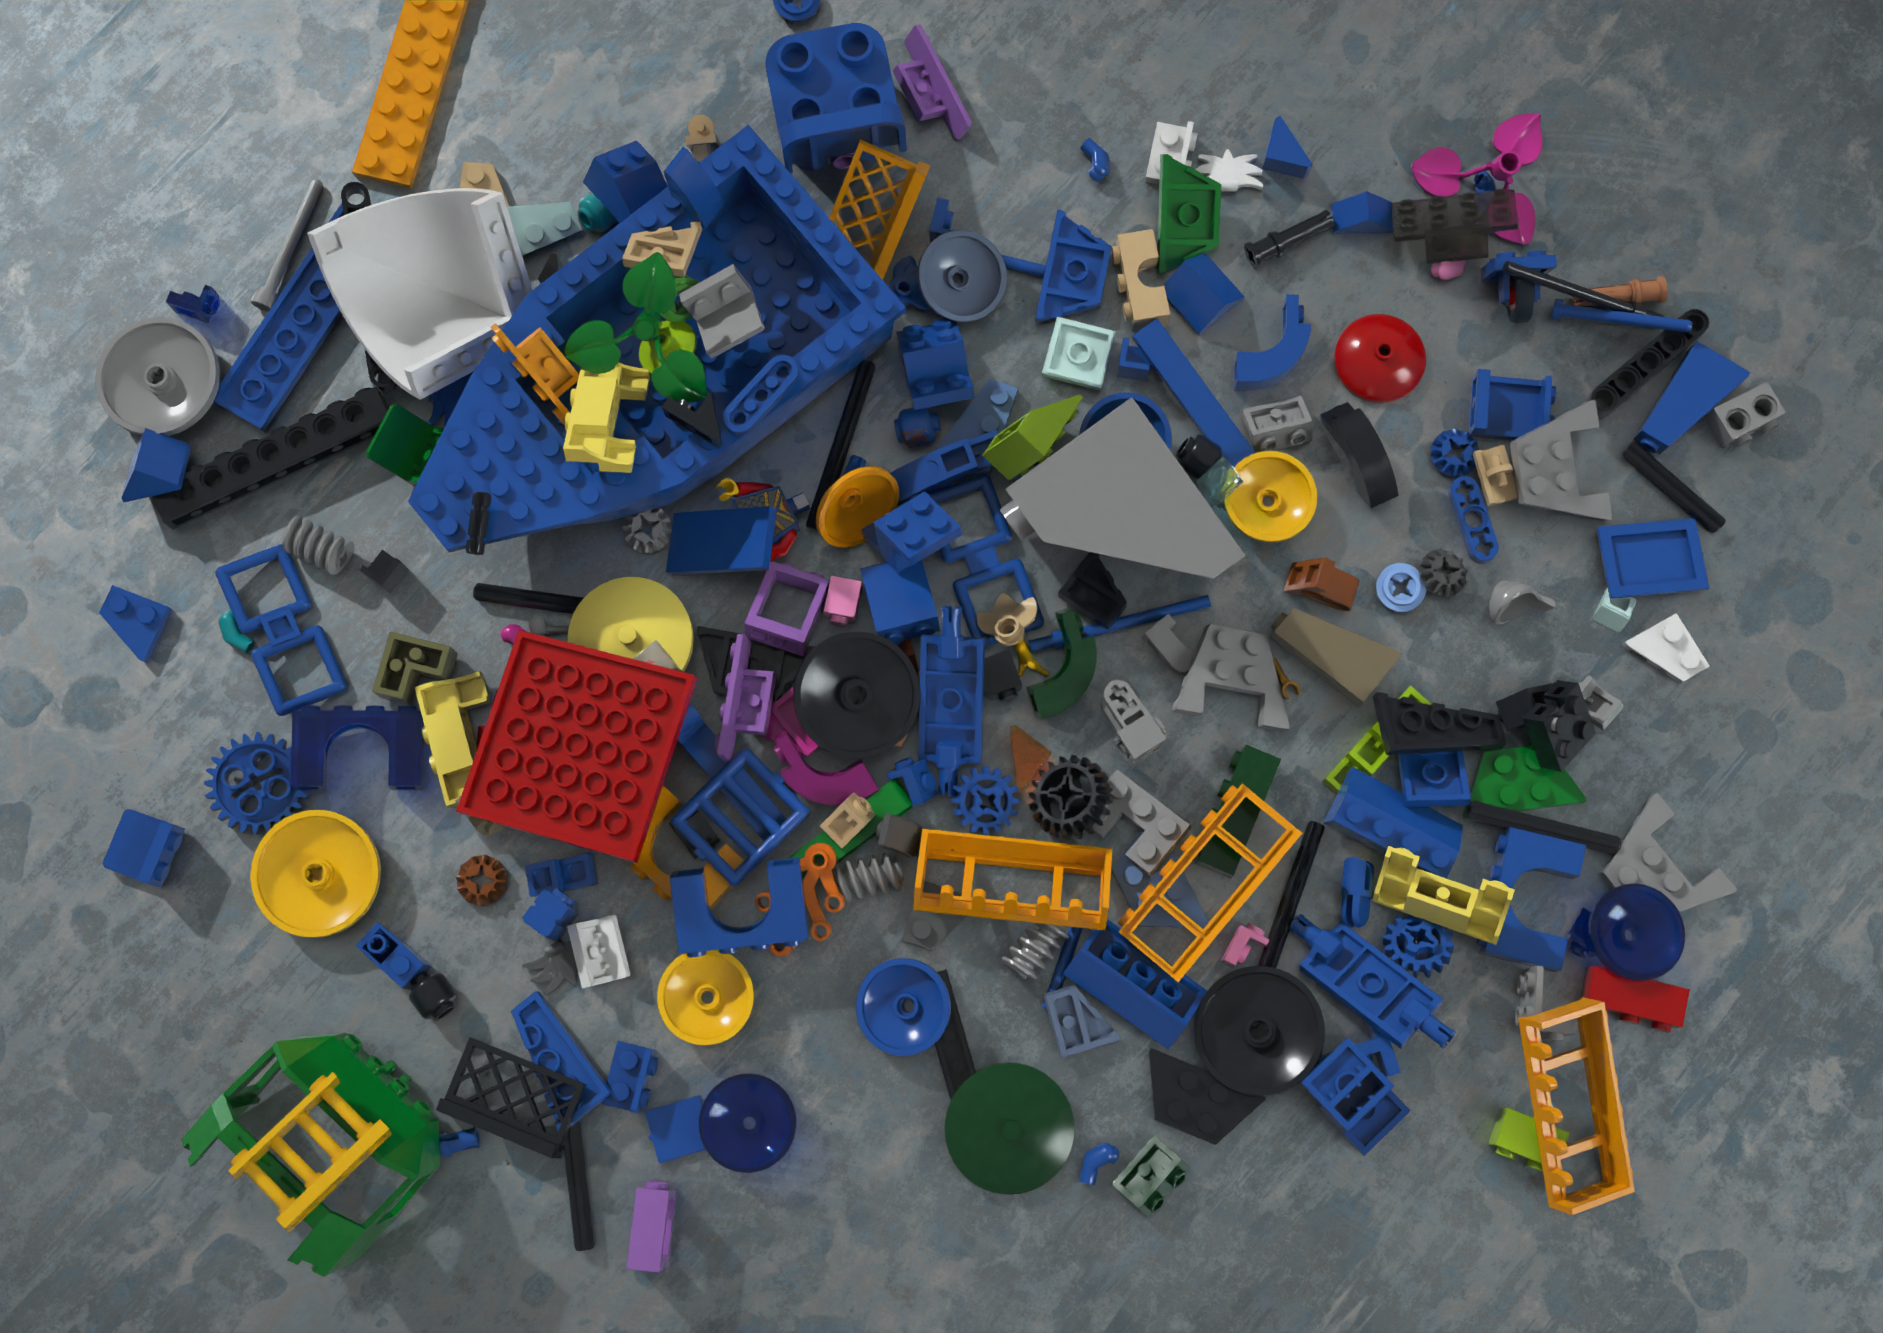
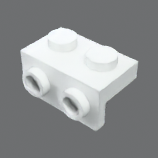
[567,914,630,989]

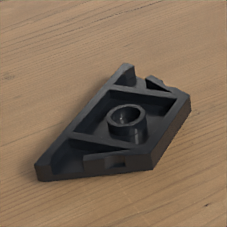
[696,626,815,704]
[1148,1048,1266,1145]

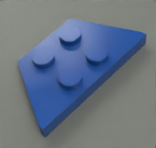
[1035,209,1112,323]

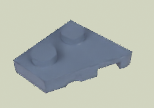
[1043,985,1120,1058]

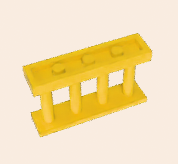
[228,1072,392,1233]

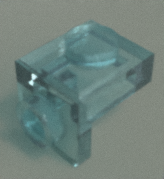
[1196,457,1244,511]

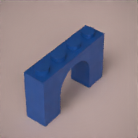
[1476,827,1586,972]
[670,857,808,957]

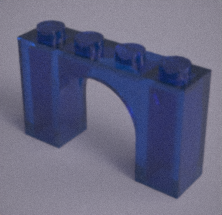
[290,705,424,790]

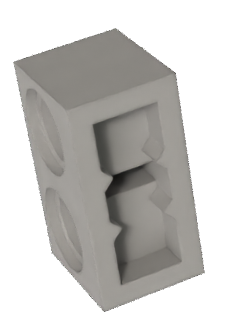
[1705,382,1786,448]

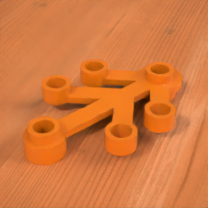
[755,843,845,957]

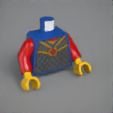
[716,478,811,561]

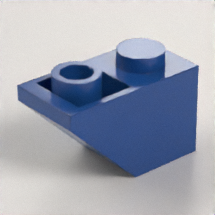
[356,921,432,990]

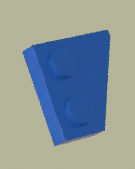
[99,585,172,663]

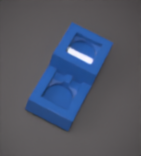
[525,853,598,897]

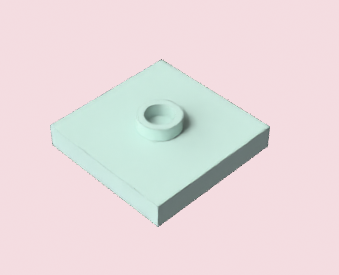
[1042,317,1116,391]

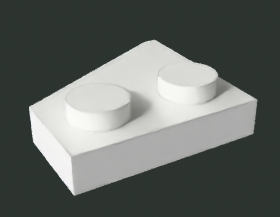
[1622,613,1710,683]

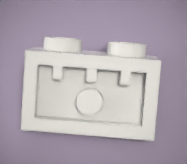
[1145,121,1198,184]

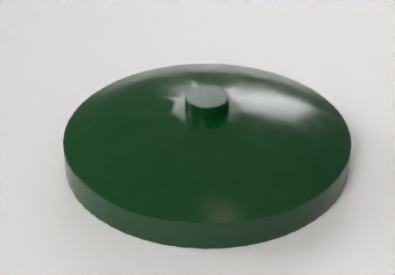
[944,1062,1074,1195]

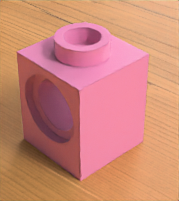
[824,576,863,626]

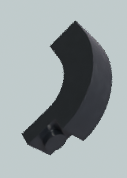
[1320,402,1399,508]

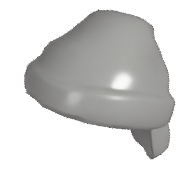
[1489,580,1556,625]

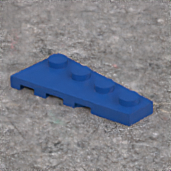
[511,991,613,1131]

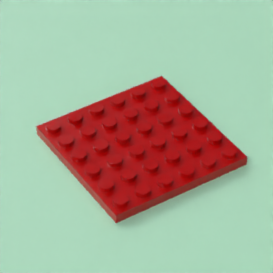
[456,630,698,863]

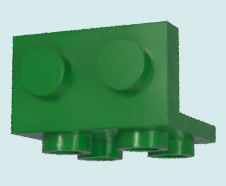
[366,404,444,486]

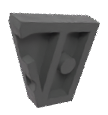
[901,881,967,951]

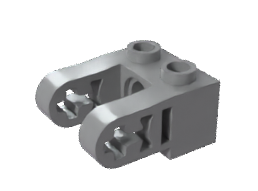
[1100,680,1167,768]

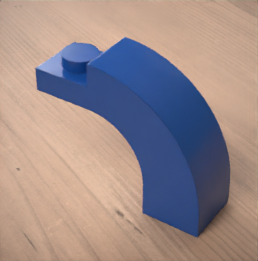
[1234,294,1311,391]

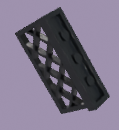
[436,1037,587,1158]

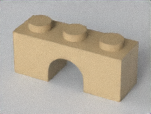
[1111,229,1170,330]

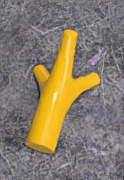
[1014,637,1049,677]

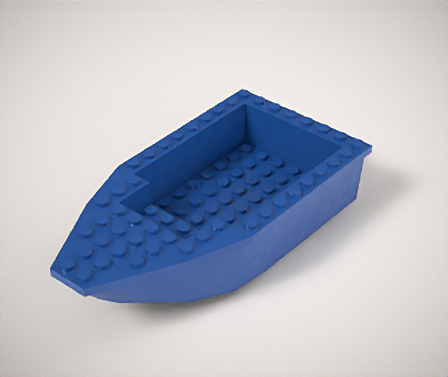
[408,124,906,552]

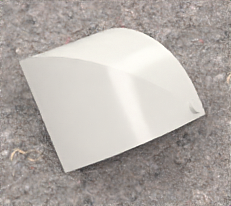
[307,188,532,400]

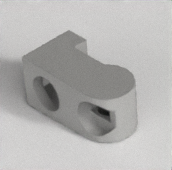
[1142,614,1195,676]

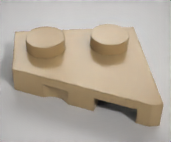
[622,221,702,278]

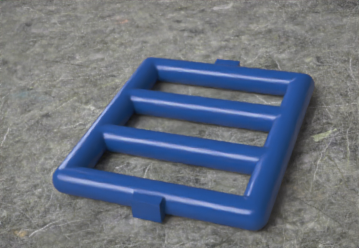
[670,748,810,886]

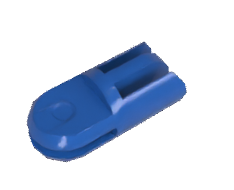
[1341,857,1374,928]

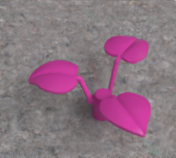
[1411,113,1542,246]

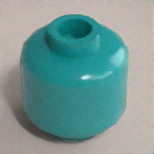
[577,192,619,232]

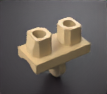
[685,114,720,162]
[1473,445,1518,506]

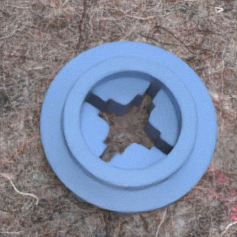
[1375,563,1426,613]

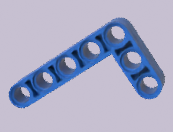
[678,703,787,841]

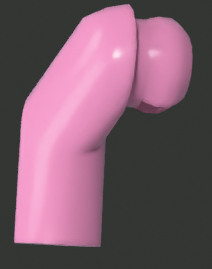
[1431,245,1471,280]

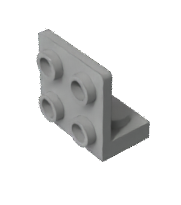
[679,264,765,359]

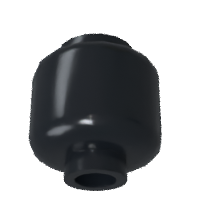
[1176,434,1224,480]
[409,972,457,1021]

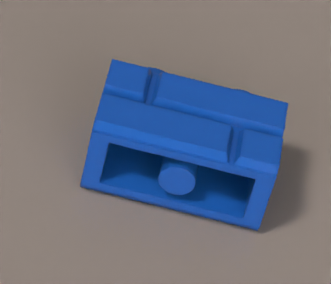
[522,888,579,941]

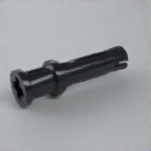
[1244,210,1335,268]

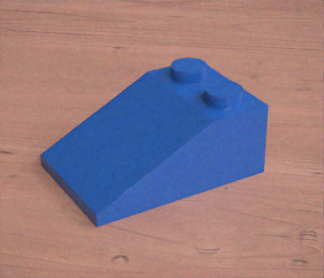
[583,140,668,223]

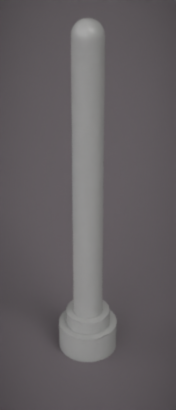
[251,180,323,312]

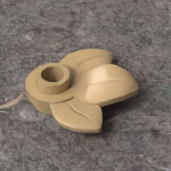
[977,593,1038,646]

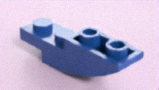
[890,430,998,505]

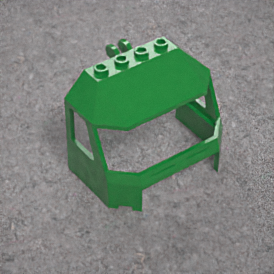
[181,1033,440,1277]

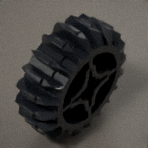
[1028,755,1114,841]

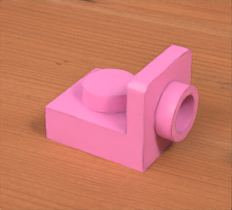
[1221,924,1269,967]

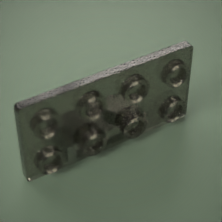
[1392,189,1519,264]

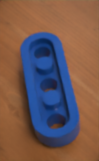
[723,355,799,436]

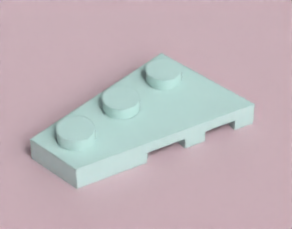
[507,202,583,256]

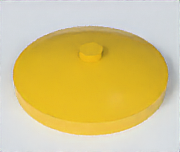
[250,810,381,938]

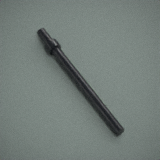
[1503,261,1664,317]

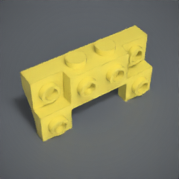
[563,362,650,473]
[414,671,491,808]
[1372,846,1515,945]

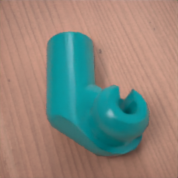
[218,610,255,654]

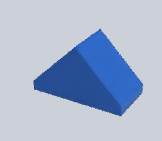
[1262,116,1313,179]
[1331,191,1394,234]

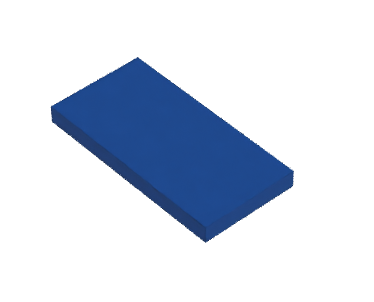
[666,506,777,575]

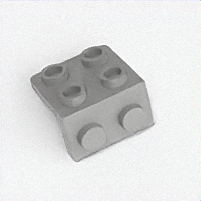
[1515,965,1575,1043]

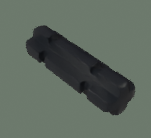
[466,492,492,555]

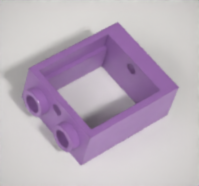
[744,561,830,657]
[626,1180,677,1272]

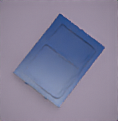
[1596,518,1709,599]

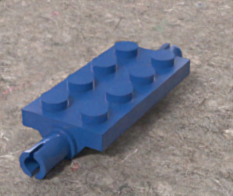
[918,606,985,796]
[1289,914,1456,1049]

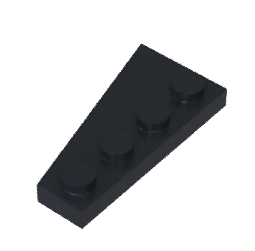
[1372,692,1506,755]

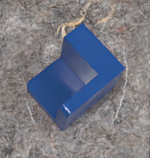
[1117,338,1150,381]

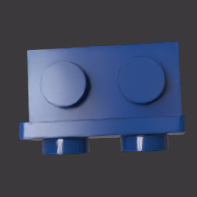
[601,1041,659,1113]

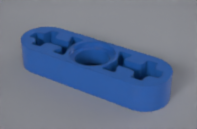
[1448,476,1499,564]

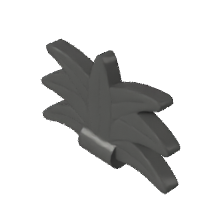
[522,939,578,995]

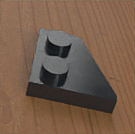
[1058,552,1127,630]

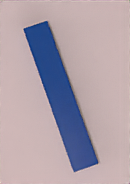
[1132,318,1255,472]

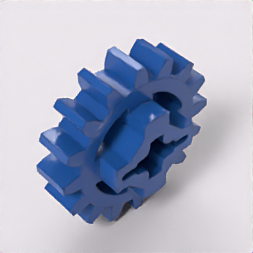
[950,766,1020,835]
[1383,913,1454,979]

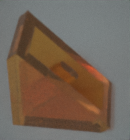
[1009,725,1052,792]

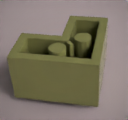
[372,632,458,705]

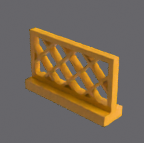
[829,140,930,280]

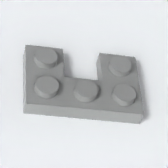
[1080,769,1191,877]

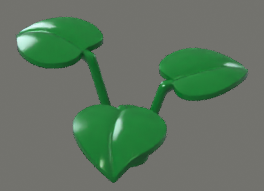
[565,252,707,403]

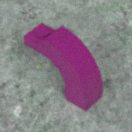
[773,731,879,805]

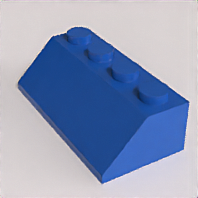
[1323,767,1463,879]
[1063,919,1207,1049]

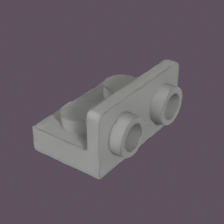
[1242,395,1312,453]

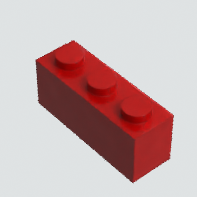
[1580,965,1690,1033]

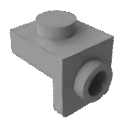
[1578,675,1624,730]

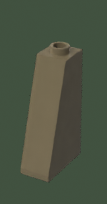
[1270,608,1402,708]

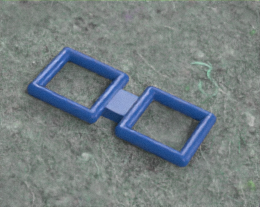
[928,474,1044,647]
[215,544,348,716]

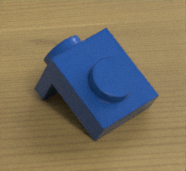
[886,757,938,806]

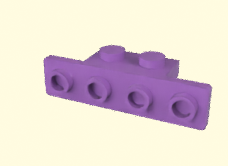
[893,24,972,140]
[715,634,777,762]

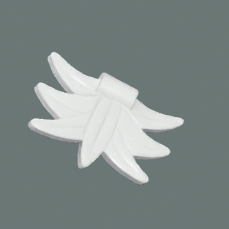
[1195,149,1263,192]

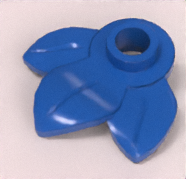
[888,256,931,310]

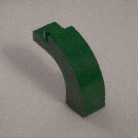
[1026,608,1097,719]

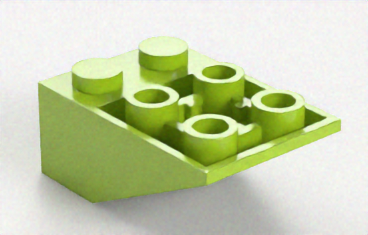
[982,394,1083,480]

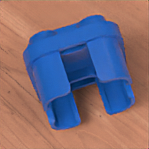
[765,23,907,173]

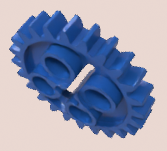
[204,732,311,835]

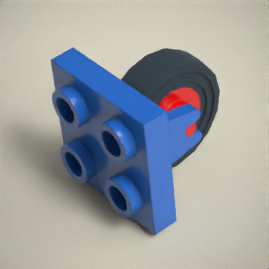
[1481,250,1557,323]

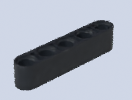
[1585,309,1709,420]

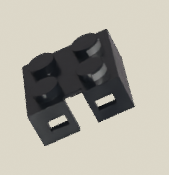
[1523,680,1596,772]

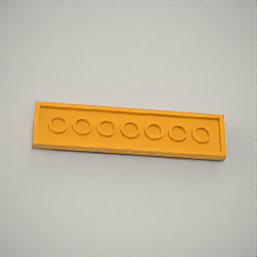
[352,0,469,190]

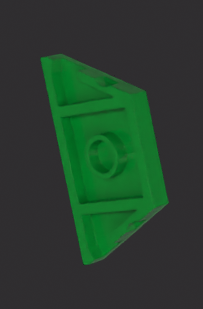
[1156,154,1221,273]
[1463,745,1586,819]

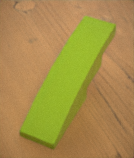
[1322,685,1431,795]

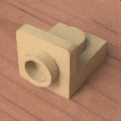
[820,793,876,848]

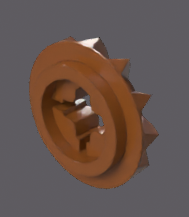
[456,855,508,906]

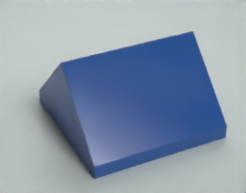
[1163,253,1245,336]
[121,428,191,502]

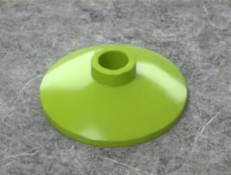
[639,320,697,374]

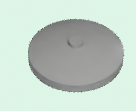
[95,317,220,436]

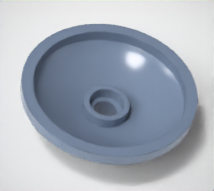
[917,230,1007,322]

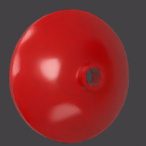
[1334,314,1426,403]

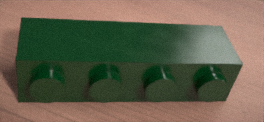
[1195,745,1281,879]

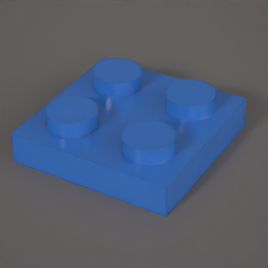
[1397,751,1471,807]

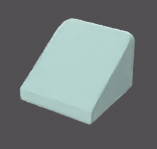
[1593,587,1637,633]

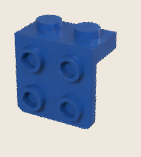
[103,809,185,888]

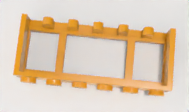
[1118,783,1303,982]
[913,829,1112,930]
[1518,997,1635,1215]

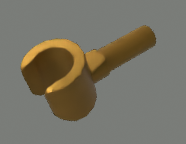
[1273,658,1301,700]

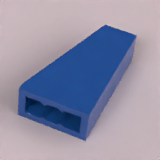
[1633,341,1751,455]

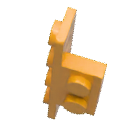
[491,323,579,426]

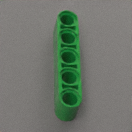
[787,779,913,880]

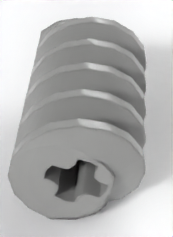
[282,515,354,575]
[836,851,904,902]
[1001,923,1070,981]

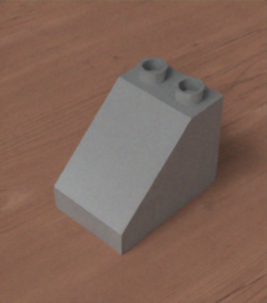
[1000,397,1246,579]

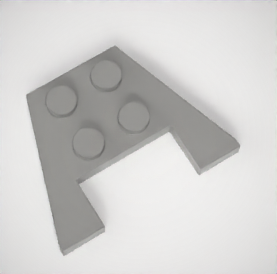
[1510,400,1612,521]
[1172,624,1289,732]
[1601,792,1738,925]

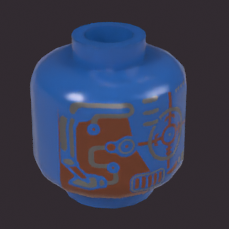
[894,407,941,448]

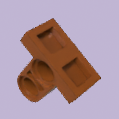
[1283,557,1360,611]

